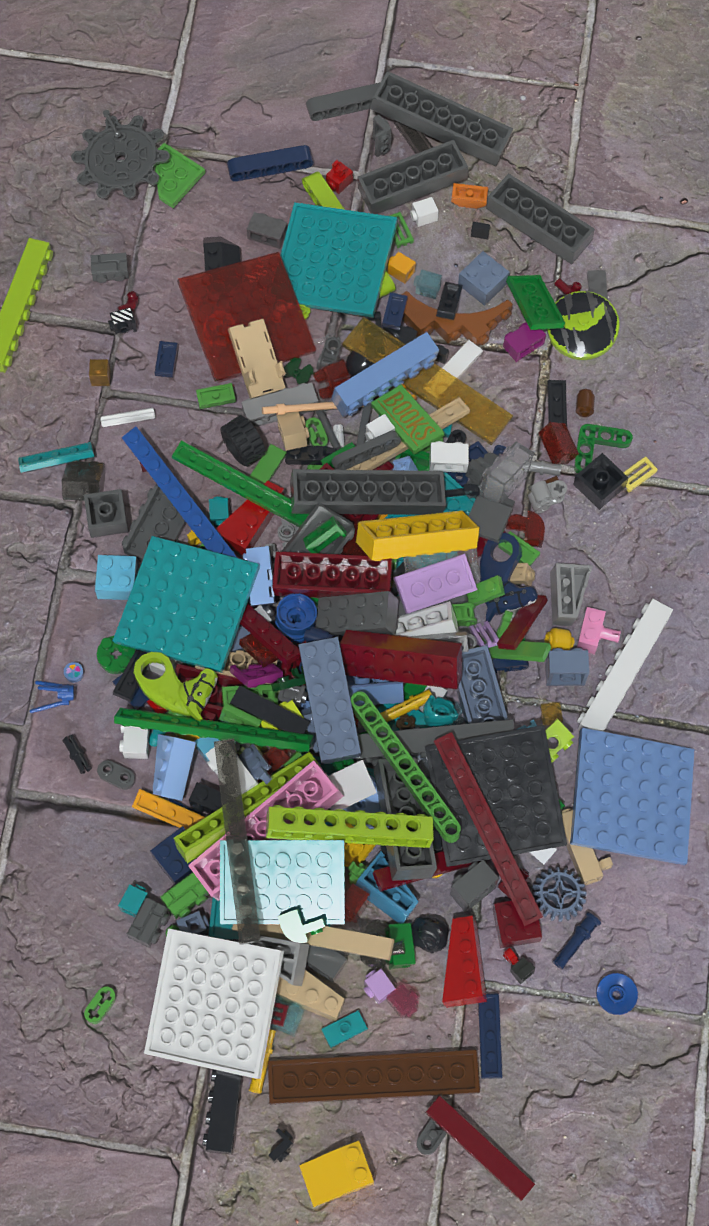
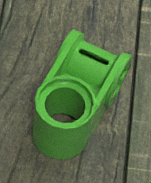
[452,603,477,627]

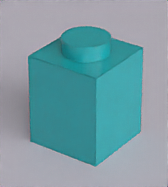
[209,496,229,527]
[118,884,149,918]

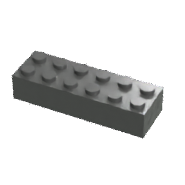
[357,140,468,214]
[486,173,595,264]
[374,758,437,881]

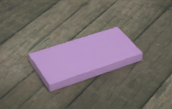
[394,554,477,614]

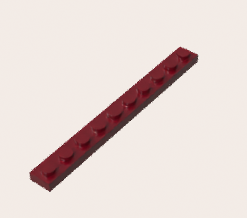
[434,732,543,926]

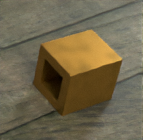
[89,359,110,386]

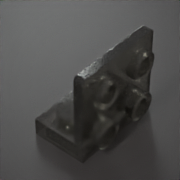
[62,460,105,501]

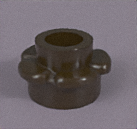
[396,714,415,730]

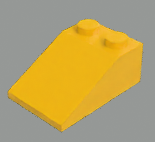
[299,1141,374,1207]

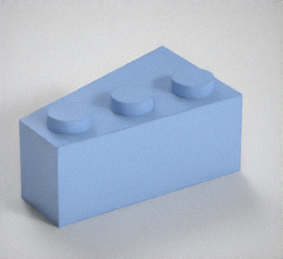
[243,546,276,607]
[153,734,196,801]

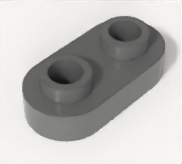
[97,760,135,790]
[416,1119,447,1155]

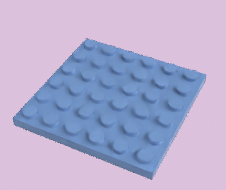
[570,728,695,865]

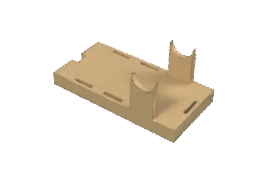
[228,319,286,399]

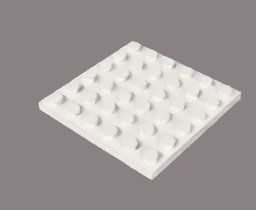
[144,929,284,1079]

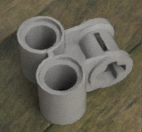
[528,480,567,514]

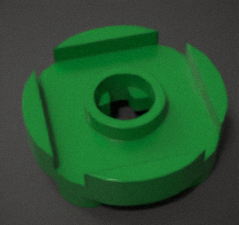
[97,636,135,674]

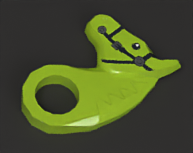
[134,652,218,721]

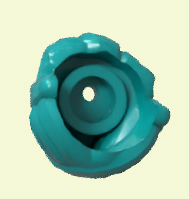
[423,695,458,727]

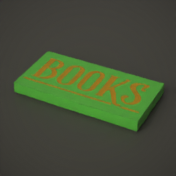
[371,385,445,454]

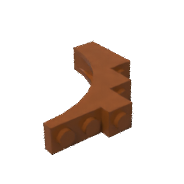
[401,291,513,346]

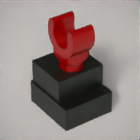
[503,948,535,985]

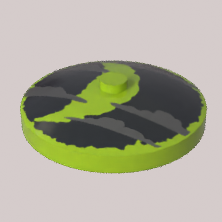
[547,291,619,360]

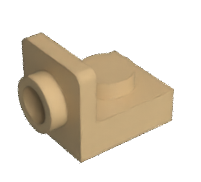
[509,563,535,586]

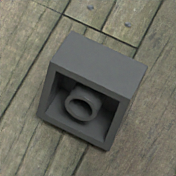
[84,489,128,538]
[450,860,499,913]

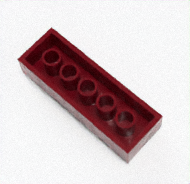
[272,551,392,598]
[340,630,462,689]

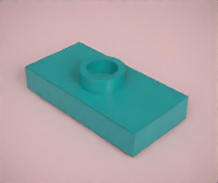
[321,1010,368,1049]

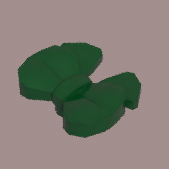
[284,358,313,385]

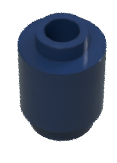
[304,627,334,643]

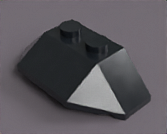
[203,236,242,301]

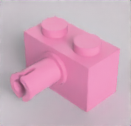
[576,607,621,654]

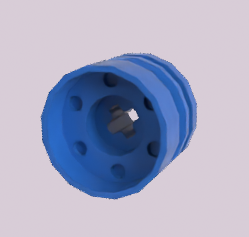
[275,594,317,643]

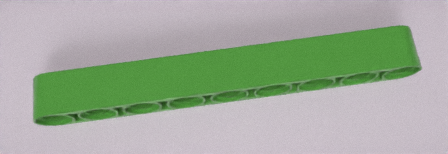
[351,692,461,843]

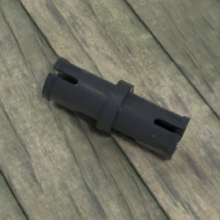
[62,734,92,774]

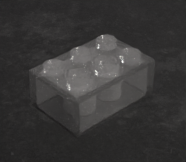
[479,441,534,504]

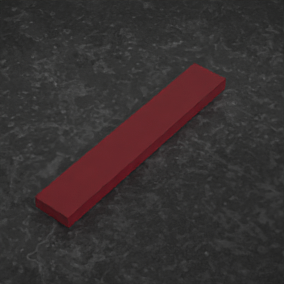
[372,851,490,892]
[425,1096,535,1201]

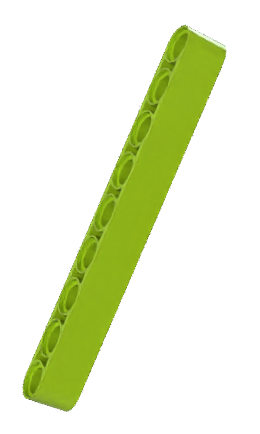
[302,171,396,298]

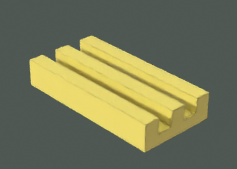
[623,456,658,492]

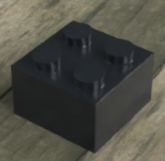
[573,453,629,510]

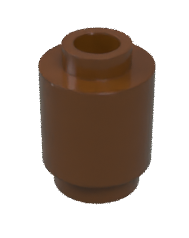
[576,389,595,418]

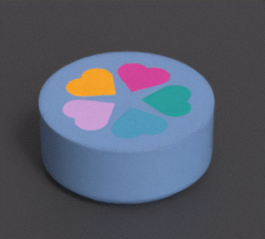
[64,662,84,683]

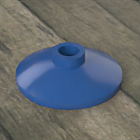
[596,973,638,1015]

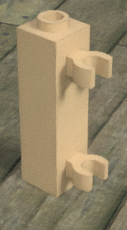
[561,808,613,886]

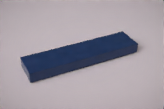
[478,994,502,1079]

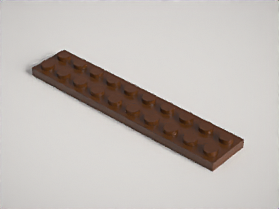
[268,1050,480,1105]

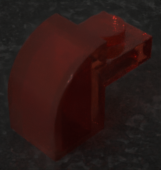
[506,510,545,548]

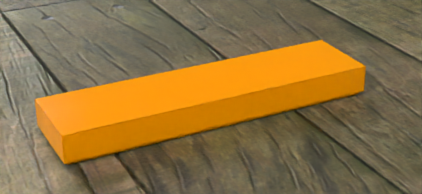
[132,789,206,830]

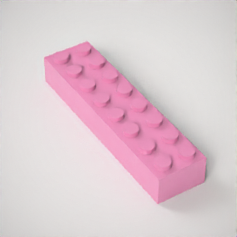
[188,761,344,901]

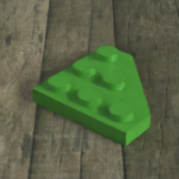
[155,143,205,208]

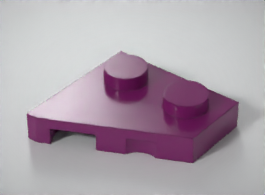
[230,664,283,688]

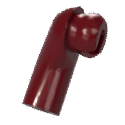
[554,278,582,295]
[117,291,139,311]

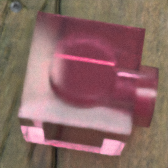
[386,984,419,1020]

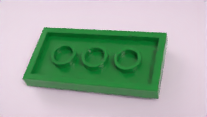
[506,275,565,330]

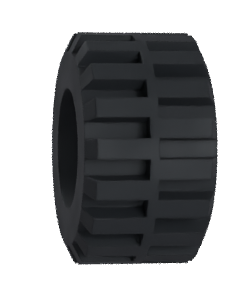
[220,415,265,466]

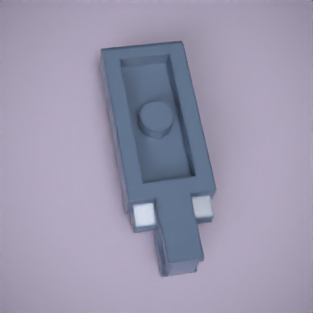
[239,744,272,784]

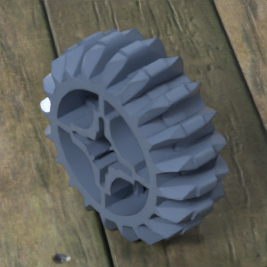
[532,867,587,922]

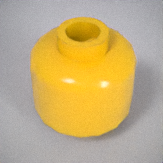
[544,628,575,651]

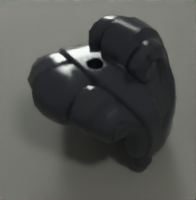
[411,916,449,954]

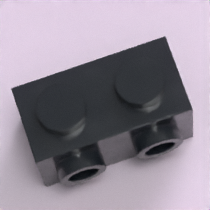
[189,782,234,814]

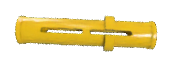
[380,689,432,723]
[248,1029,276,1094]

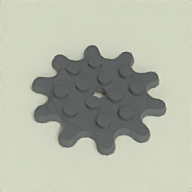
[71,115,170,199]

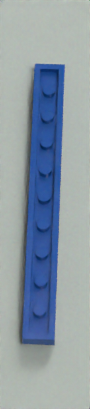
[121,426,238,558]

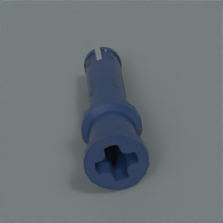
[552,912,601,970]

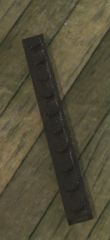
[214,739,261,945]

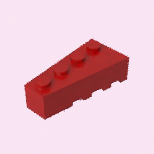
[216,481,284,556]
[442,916,487,1008]

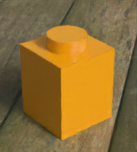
[387,251,416,284]

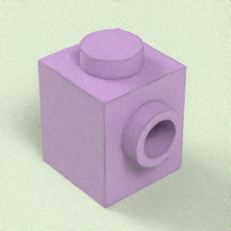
[363,969,396,1005]

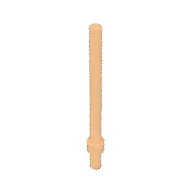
[262,402,364,415]

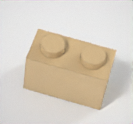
[276,412,309,451]

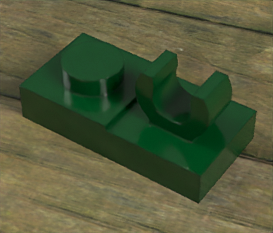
[271,666,306,692]

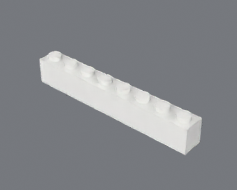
[577,599,673,732]

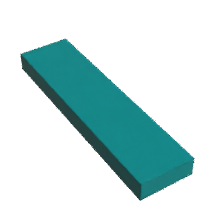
[18,442,94,473]

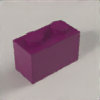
[503,322,546,362]

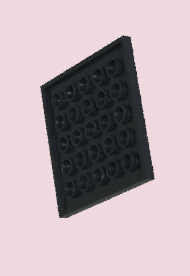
[425,725,567,867]

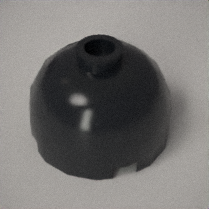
[345,351,375,379]

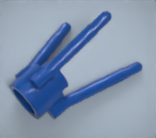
[30,681,74,713]

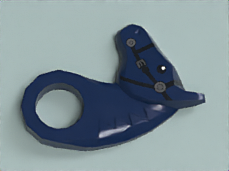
[479,533,538,622]

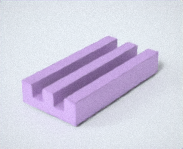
[469,621,499,648]

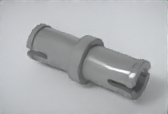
[523,459,562,476]

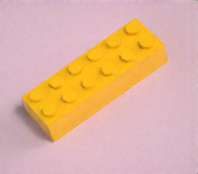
[356,511,479,561]

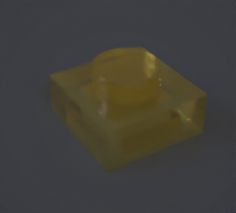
[540,702,563,725]

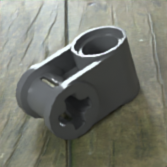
[316,337,341,374]

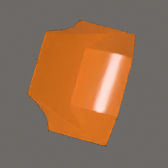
[451,183,488,209]

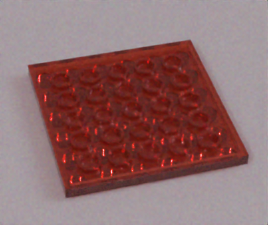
[177,252,316,382]

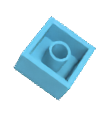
[95,555,138,600]

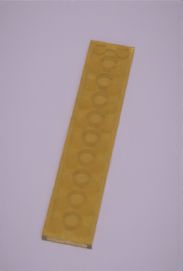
[342,317,513,445]

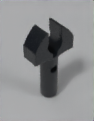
[445,484,480,498]

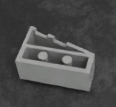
[550,563,593,626]
[241,933,309,986]

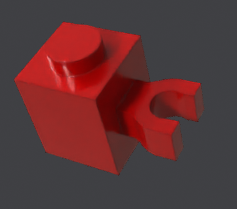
[326,160,353,194]

